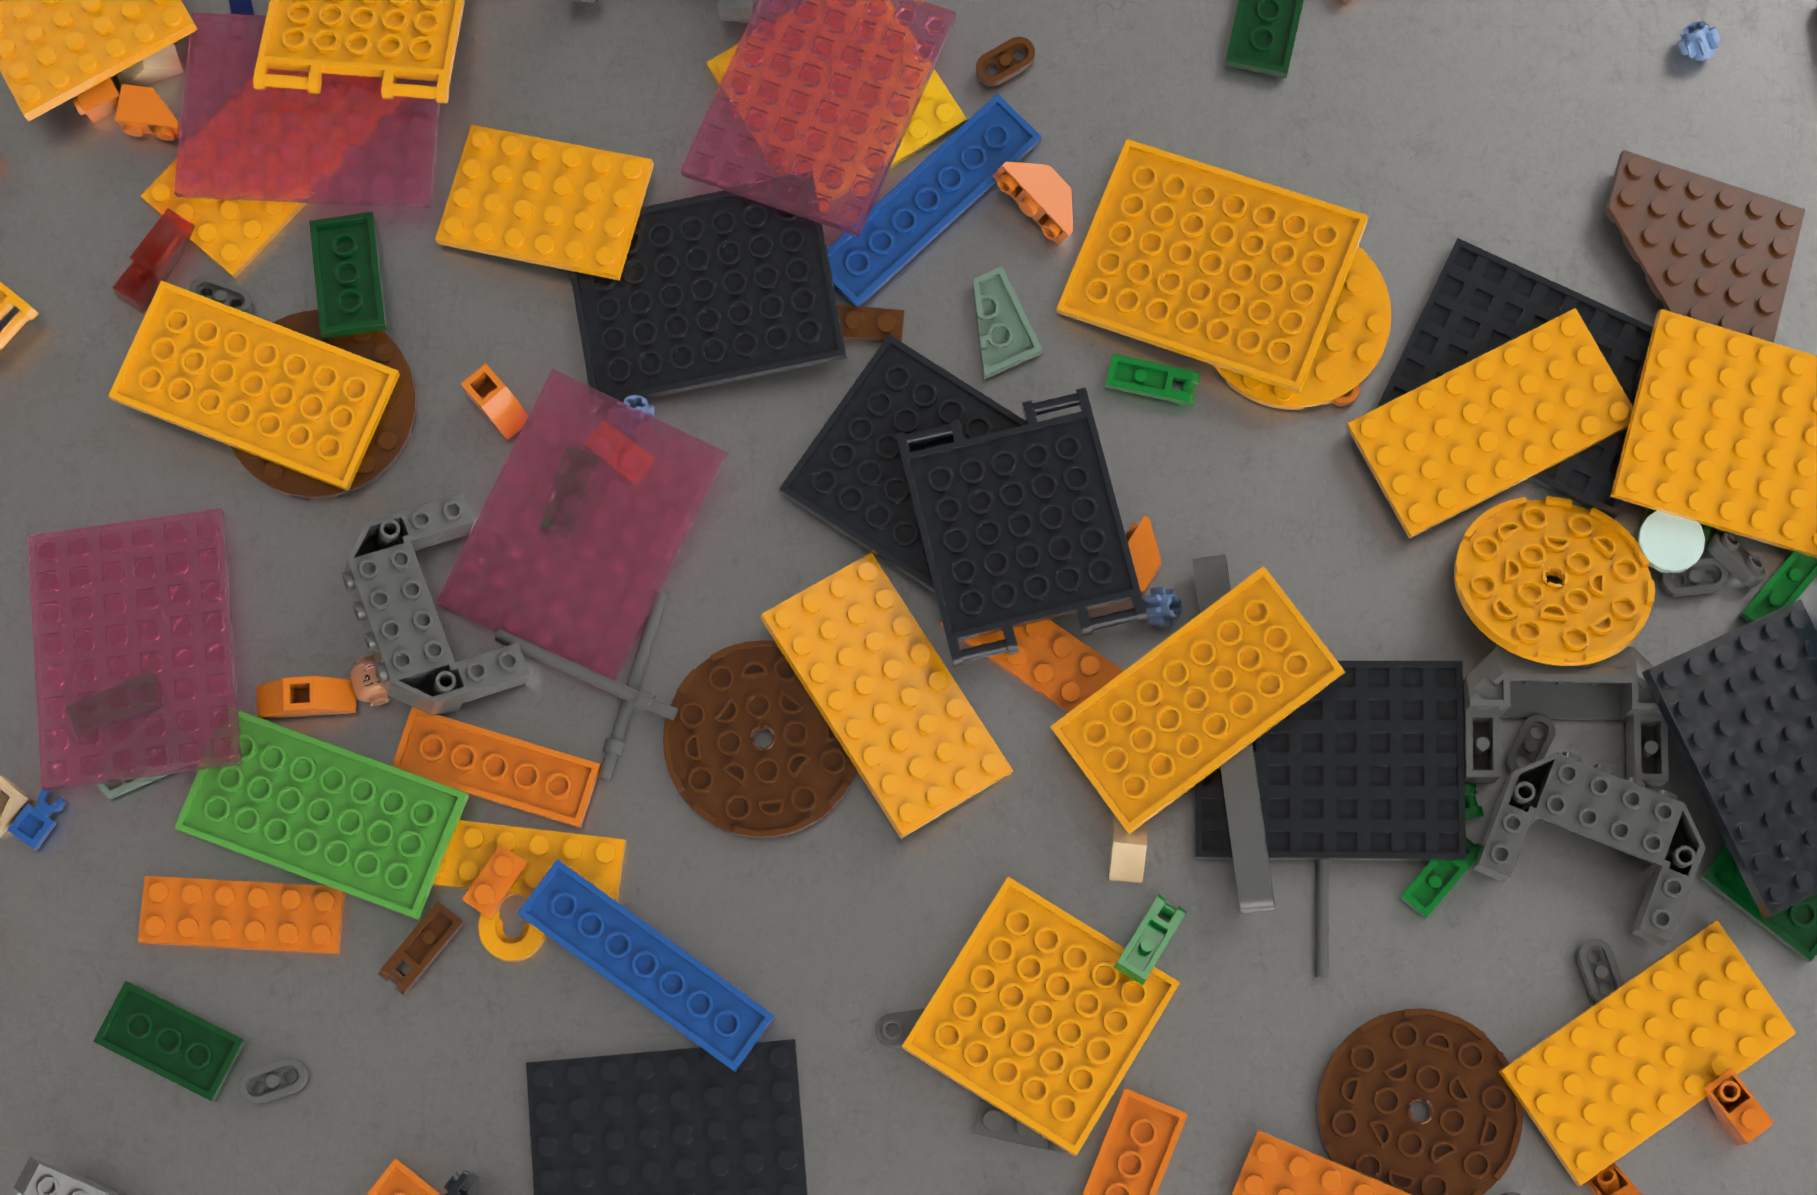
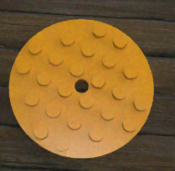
[1211,246,1391,410]
[1454,496,1655,666]

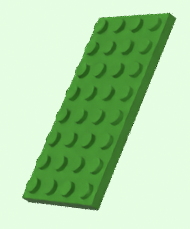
[174,706,469,920]

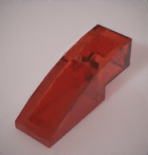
[112,209,195,313]

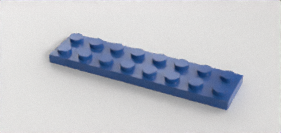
[827,93,1042,308]
[517,859,775,1072]

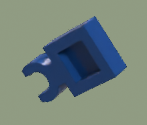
[7,787,66,850]

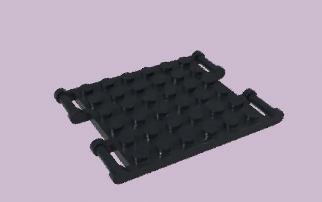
[895,387,1148,668]

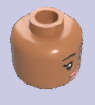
[349,655,389,706]

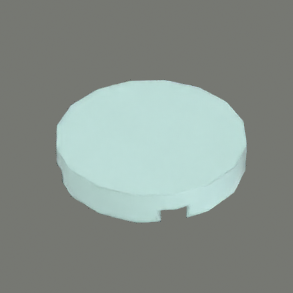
[1637,511,1705,573]

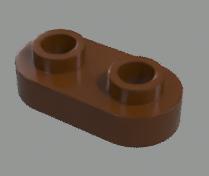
[976,37,1035,87]

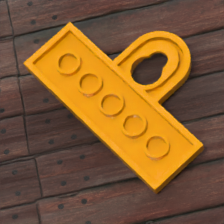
[433,820,626,962]

